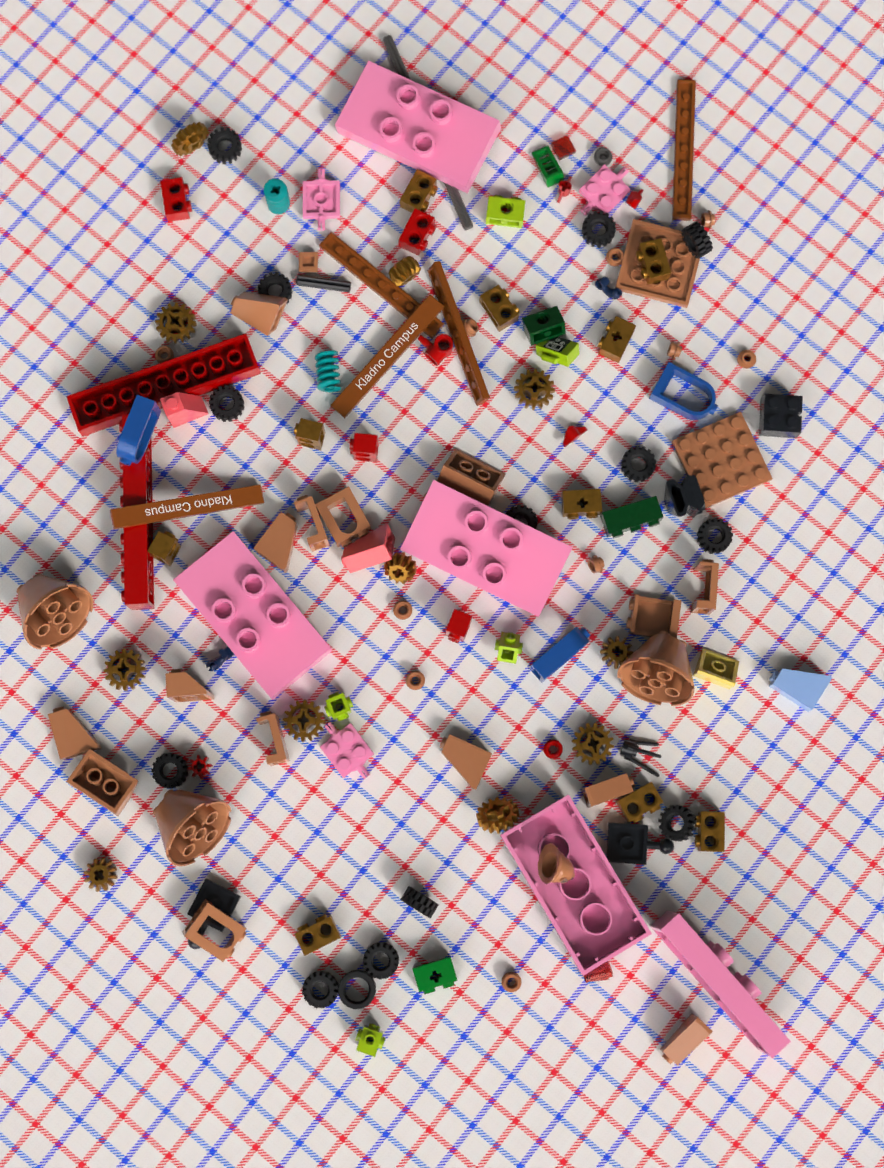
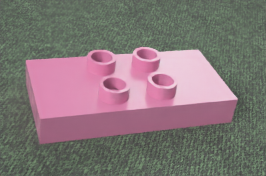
[335,61,501,194]
[400,480,573,617]
[173,531,332,700]
[500,794,652,976]
[650,911,791,1058]

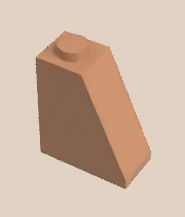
[230,291,288,336]
[253,512,298,573]
[48,707,102,760]
[440,734,492,790]
[581,773,635,808]
[660,1013,713,1066]

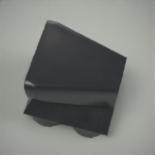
[664,474,706,518]

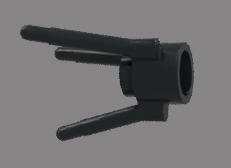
[620,738,661,777]

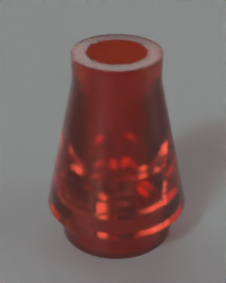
[584,961,613,983]

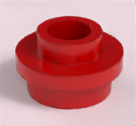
[543,739,563,759]

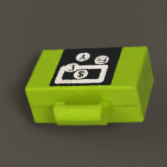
[536,337,579,367]

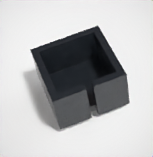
[759,393,803,438]

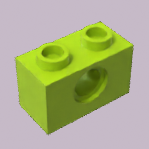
[486,195,526,228]

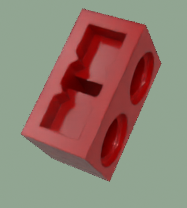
[160,177,192,222]
[398,208,437,256]
[349,433,379,463]
[446,609,472,643]

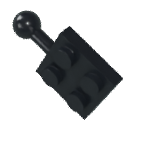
[606,822,674,865]
[187,878,241,949]

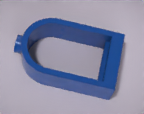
[649,362,718,420]
[116,395,162,466]
[529,627,590,683]

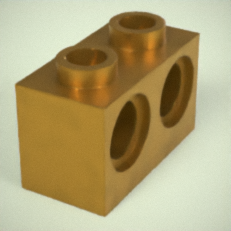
[400,169,438,213]
[636,238,671,285]
[479,284,520,332]
[294,418,325,451]
[148,531,181,567]
[616,782,663,823]
[695,811,725,852]
[294,914,341,956]

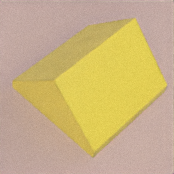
[693,648,739,689]

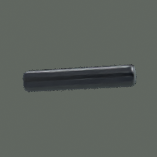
[296,275,351,293]

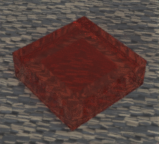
[551,135,576,160]

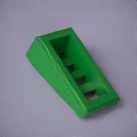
[532,146,564,187]

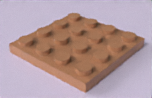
[615,219,700,308]
[672,412,773,508]

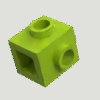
[495,632,523,664]
[324,692,353,721]
[355,1023,386,1057]

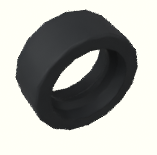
[338,970,376,1009]

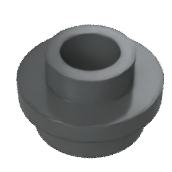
[594,148,612,166]

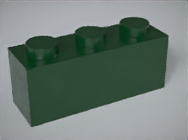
[600,496,663,539]

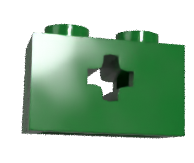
[412,956,458,994]

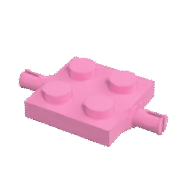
[579,164,631,215]
[303,168,340,231]
[320,722,374,779]

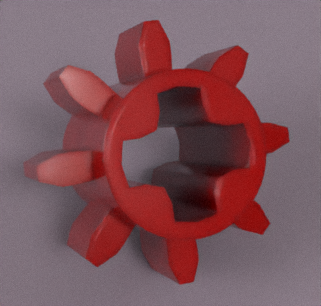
[187,755,213,779]

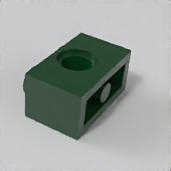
[522,306,566,346]

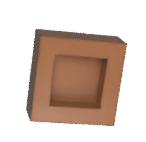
[299,252,318,273]

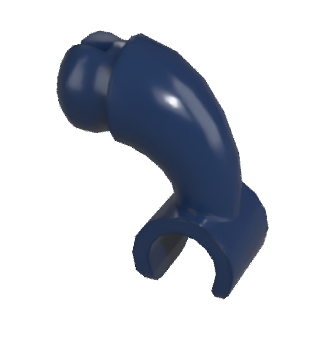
[595,277,622,299]
[206,646,234,671]

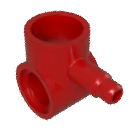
[418,334,453,366]

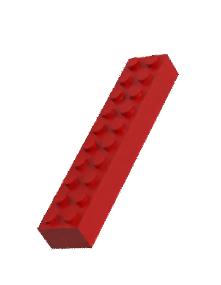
[66,333,261,437]
[119,414,155,610]

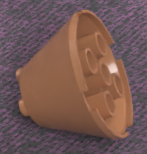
[17,573,93,650]
[617,631,695,706]
[153,789,231,866]

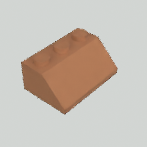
[437,448,506,506]
[165,669,214,702]
[66,749,139,816]

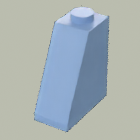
[769,668,832,712]

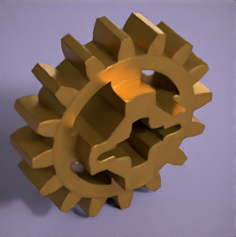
[171,122,209,156]
[155,302,197,344]
[514,369,555,410]
[103,649,147,691]
[283,699,326,742]
[571,723,614,765]
[476,797,520,834]

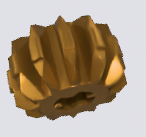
[388,256,421,286]
[384,552,417,584]
[600,636,633,669]
[84,858,118,892]

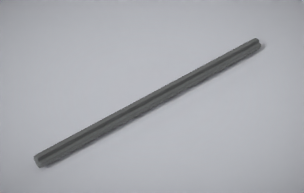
[383,35,473,230]

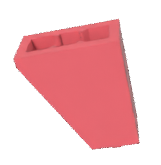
[160,392,209,428]
[341,523,395,573]

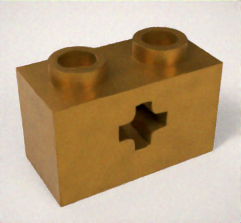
[597,316,636,363]
[561,489,602,520]

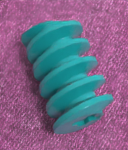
[264,179,290,214]
[315,350,341,392]

